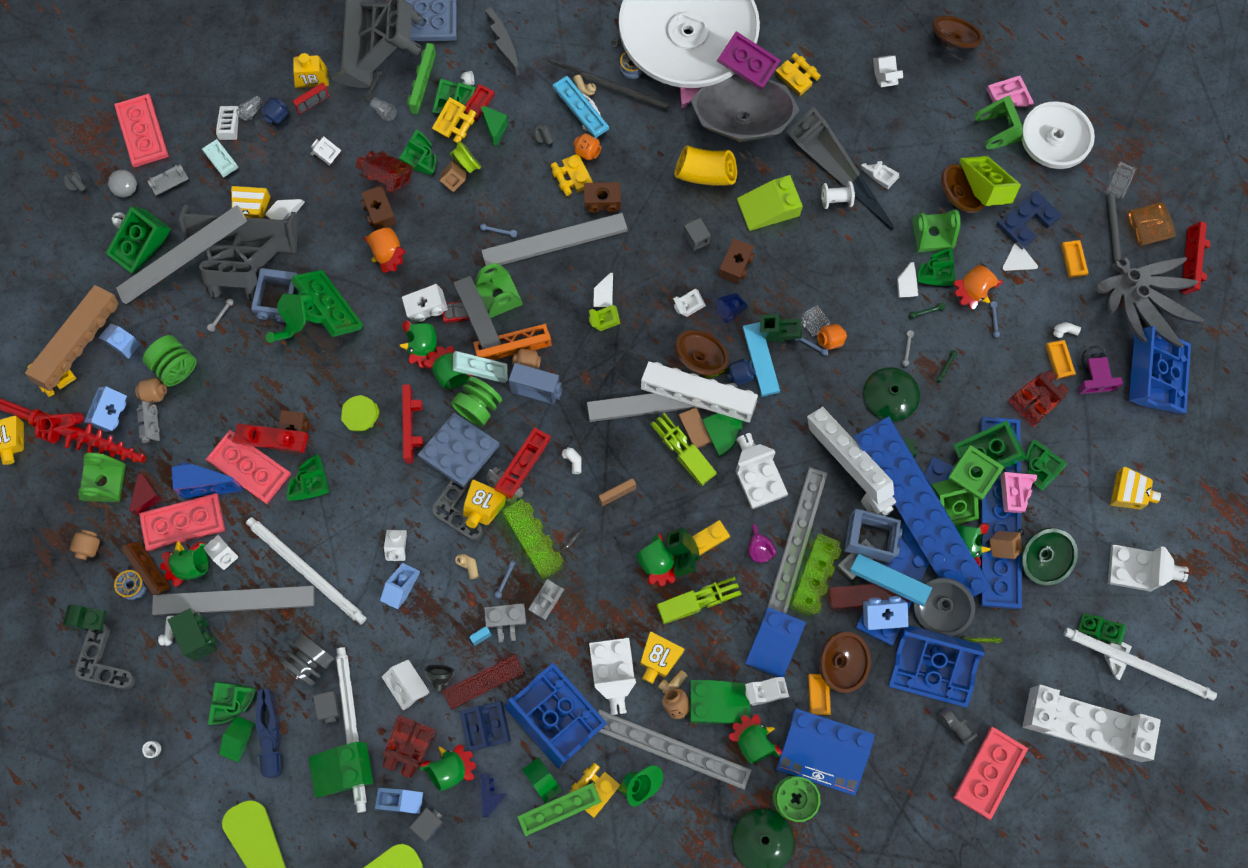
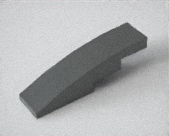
[485,7,519,76]
[453,276,501,349]

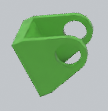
[974,95,1023,149]
[912,210,960,252]
[474,263,523,318]
[948,445,1004,500]
[78,453,126,502]

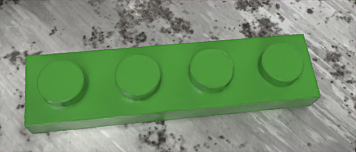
[407,43,436,114]
[518,782,602,836]

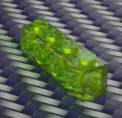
[502,498,564,581]
[790,533,842,618]

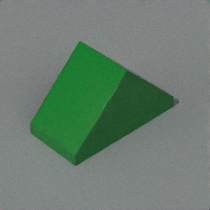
[481,106,508,146]
[219,716,256,763]
[522,757,562,803]

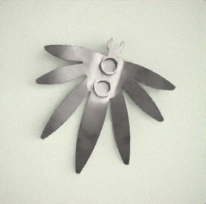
[1095,257,1204,348]

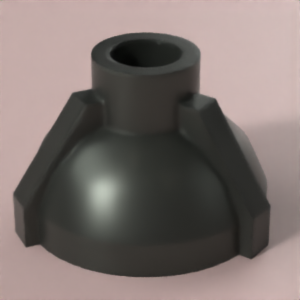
[425,665,455,691]

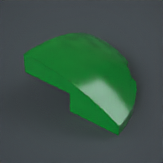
[432,79,475,114]
[397,129,436,175]
[918,248,956,286]
[702,413,743,457]
[1026,439,1067,491]
[287,454,329,501]
[208,681,256,725]

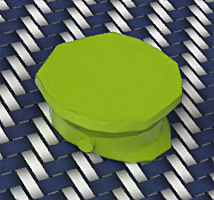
[449,141,482,173]
[341,395,379,431]

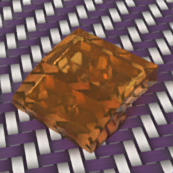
[1128,202,1176,246]

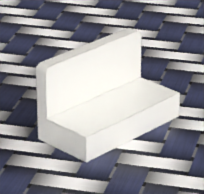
[382,660,429,710]

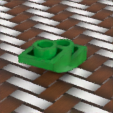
[1078,613,1126,645]

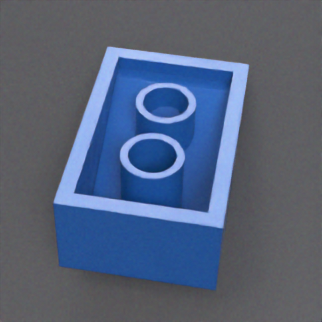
[172,462,243,499]
[745,607,806,677]

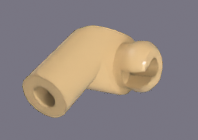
[658,670,688,694]

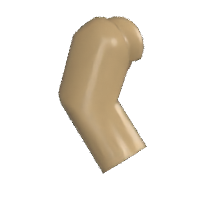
[573,75,596,96]
[455,554,479,579]

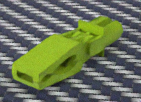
[650,413,717,486]
[656,576,742,624]

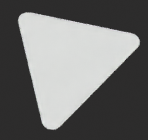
[1003,244,1038,271]

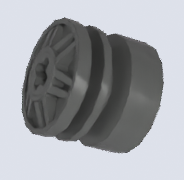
[278,633,335,687]

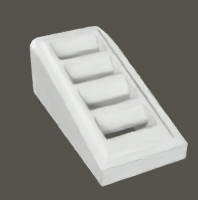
[216,106,239,140]

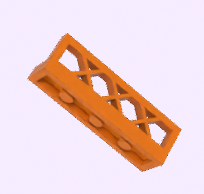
[473,324,552,361]

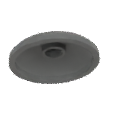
[914,578,975,636]

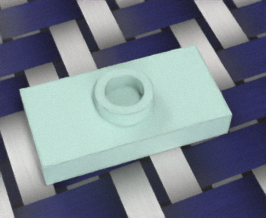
[202,139,238,178]

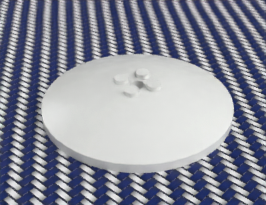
[619,0,760,88]

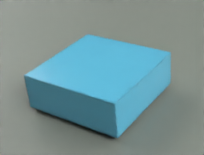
[470,626,492,646]

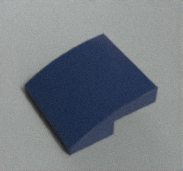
[460,701,511,751]

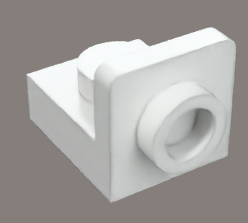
[310,136,341,165]

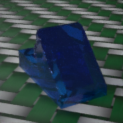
[715,293,748,323]
[480,774,508,818]

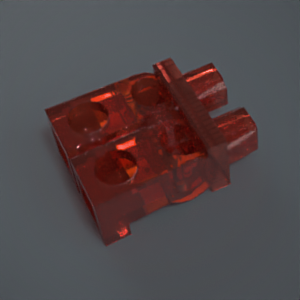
[356,151,413,193]
[1008,370,1069,427]
[383,715,437,778]

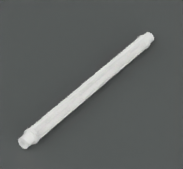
[246,517,367,625]
[1063,627,1217,701]
[336,647,367,813]

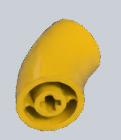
[674,145,737,186]

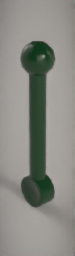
[909,303,946,319]
[936,350,958,383]

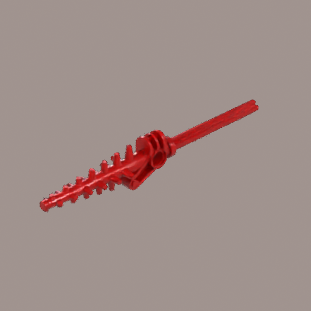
[0,398,146,463]

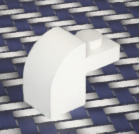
[873,55,903,87]
[745,677,789,706]

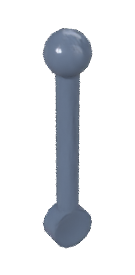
[480,224,517,238]
[989,301,1000,338]
[794,337,828,356]
[494,560,516,598]

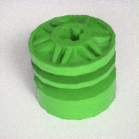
[143,335,197,386]
[451,376,502,427]
[772,776,821,822]

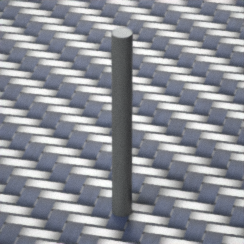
[1107,194,1122,262]

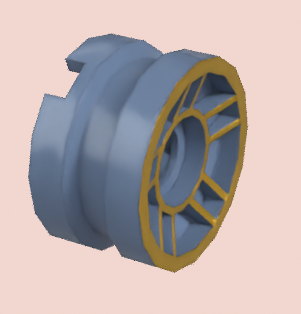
[620,52,643,79]
[114,570,147,600]

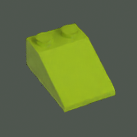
[960,156,1021,206]
[737,175,803,231]

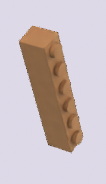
[25,285,119,392]

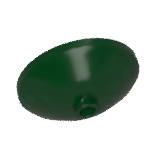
[863,367,920,422]
[1021,527,1078,585]
[732,809,795,868]

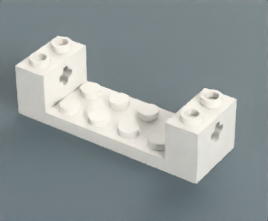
[1022,685,1161,762]

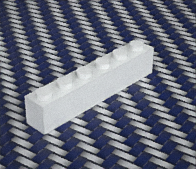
[641,362,758,423]
[807,407,894,505]

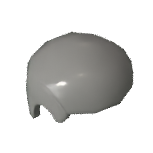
[108,170,137,198]

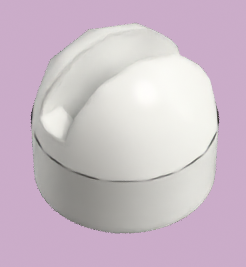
[460,71,475,86]
[112,212,126,228]
[142,741,161,758]

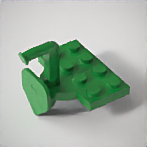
[265,270,364,343]

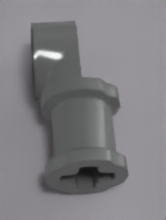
[937,708,978,746]

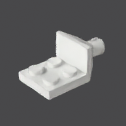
[735,433,788,509]
[1108,545,1189,592]
[589,638,636,715]

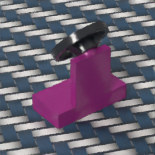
[1078,346,1123,394]

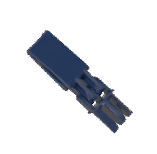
[256,689,282,778]

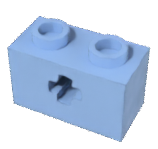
[84,386,127,432]
[863,596,908,630]

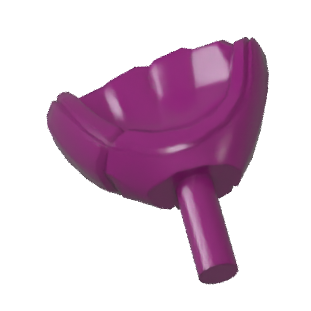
[748,524,776,563]

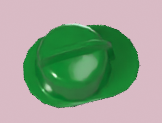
[618,765,663,806]

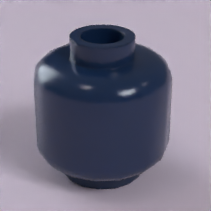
[261,97,288,124]
[727,358,756,386]

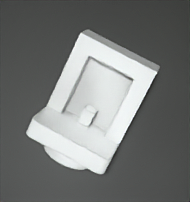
[673,289,706,317]
[384,530,407,561]
[204,535,238,570]

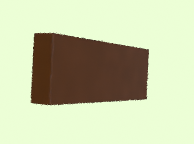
[121,542,171,595]

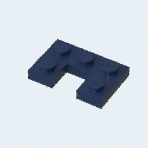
[996,190,1062,250]

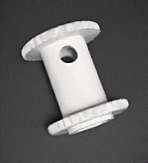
[821,181,855,209]

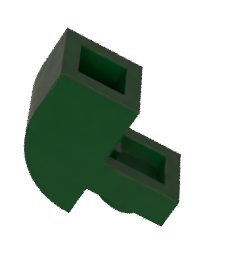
[760,314,802,342]
[666,527,700,577]
[63,605,107,631]

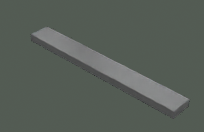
[116,205,247,304]
[481,213,628,266]
[587,383,738,422]
[767,467,827,614]
[152,586,315,616]
[598,710,752,790]

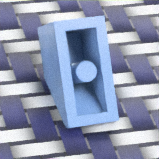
[98,323,141,359]
[380,563,420,609]
[375,788,423,814]

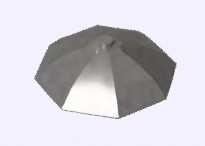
[690,75,800,142]

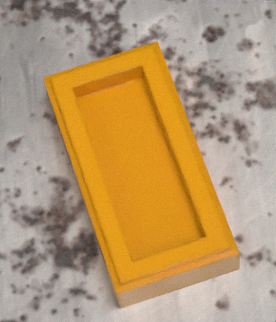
[1061,240,1088,278]
[1045,340,1076,380]
[808,674,831,716]

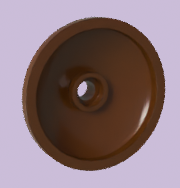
[932,15,983,49]
[941,164,984,213]
[675,330,729,375]
[819,632,871,693]

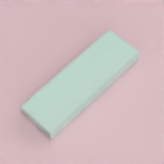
[453,351,508,383]

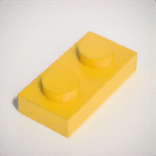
[692,520,730,555]

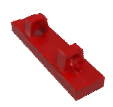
[1181,221,1210,295]
[402,384,423,464]
[232,423,309,453]
[495,427,551,499]

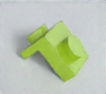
[589,305,620,331]

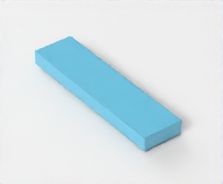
[553,76,609,138]
[742,322,780,397]
[850,554,932,607]

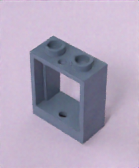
[251,268,299,322]
[509,363,562,405]
[844,509,902,563]

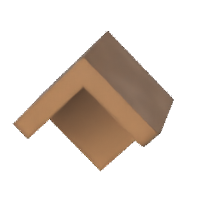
[440,160,467,192]
[990,531,1022,559]

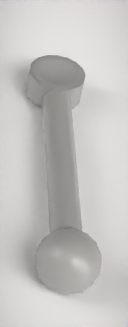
[207,299,234,332]
[902,330,914,366]

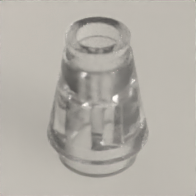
[236,96,263,121]
[370,98,397,121]

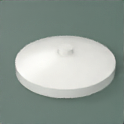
[1021,102,1095,169]

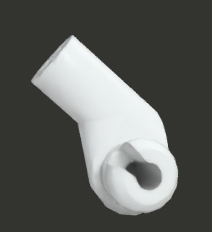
[1053,322,1081,338]
[562,447,581,474]
[158,616,174,646]

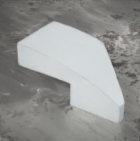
[861,161,899,189]
[265,199,304,220]
[897,262,918,298]
[594,273,613,307]
[1104,642,1132,680]

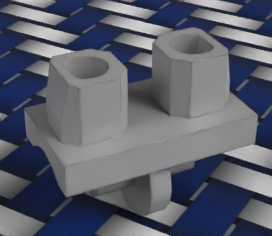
[528,579,564,621]

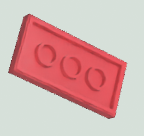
[114,94,169,167]
[205,430,291,504]
[139,493,225,551]
[953,727,1028,820]

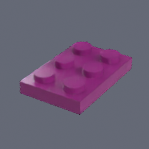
[717,31,781,91]

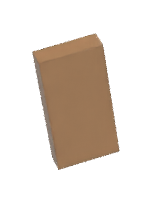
[679,408,712,448]
[599,479,636,507]

